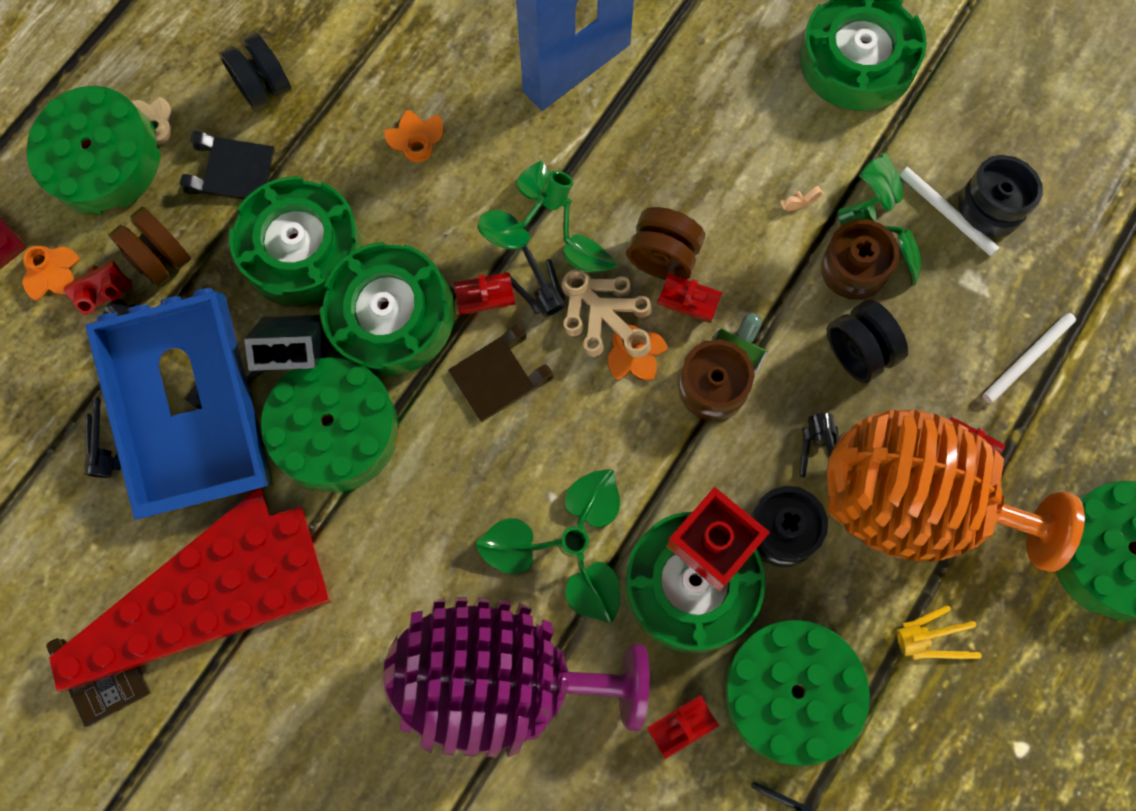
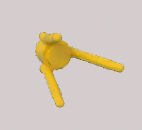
[897,606,982,661]

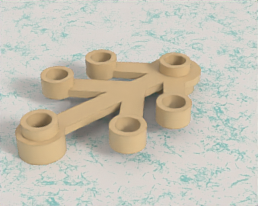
[562,269,652,358]

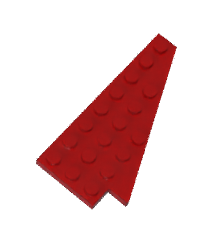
[49,488,331,692]

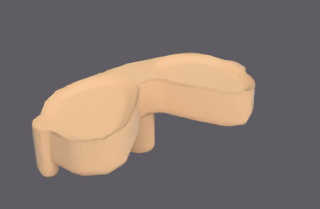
[780,186,823,211]

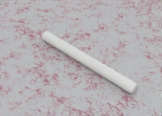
[900,167,1000,257]
[982,312,1076,404]

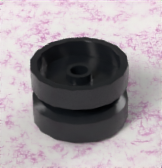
[218,31,292,112]
[959,155,1043,237]
[826,299,908,383]
[750,486,828,568]

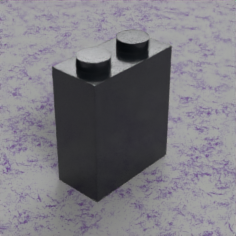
[244,315,329,371]

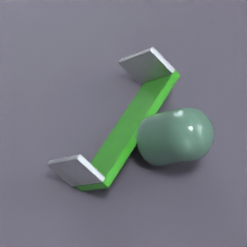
[711,313,768,375]

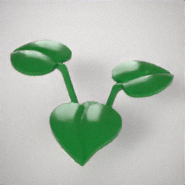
[838,152,922,286]
[477,160,618,272]
[476,469,620,623]

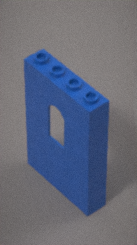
[516,0,634,111]
[85,288,273,520]

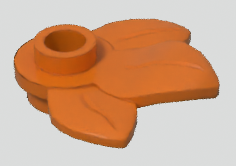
[384,110,444,163]
[22,246,80,301]
[608,324,668,381]

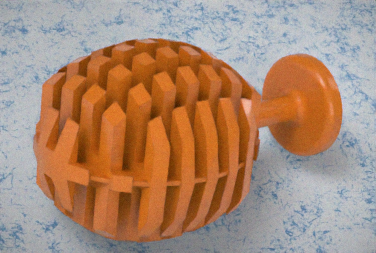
[827,409,1085,572]

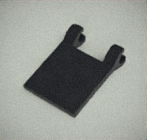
[180,131,275,200]

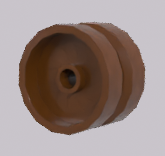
[108,206,191,288]
[626,207,706,280]
[821,219,899,300]
[678,339,755,421]

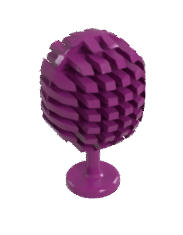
[383,597,650,758]

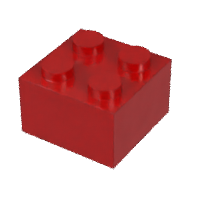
[666,486,770,592]

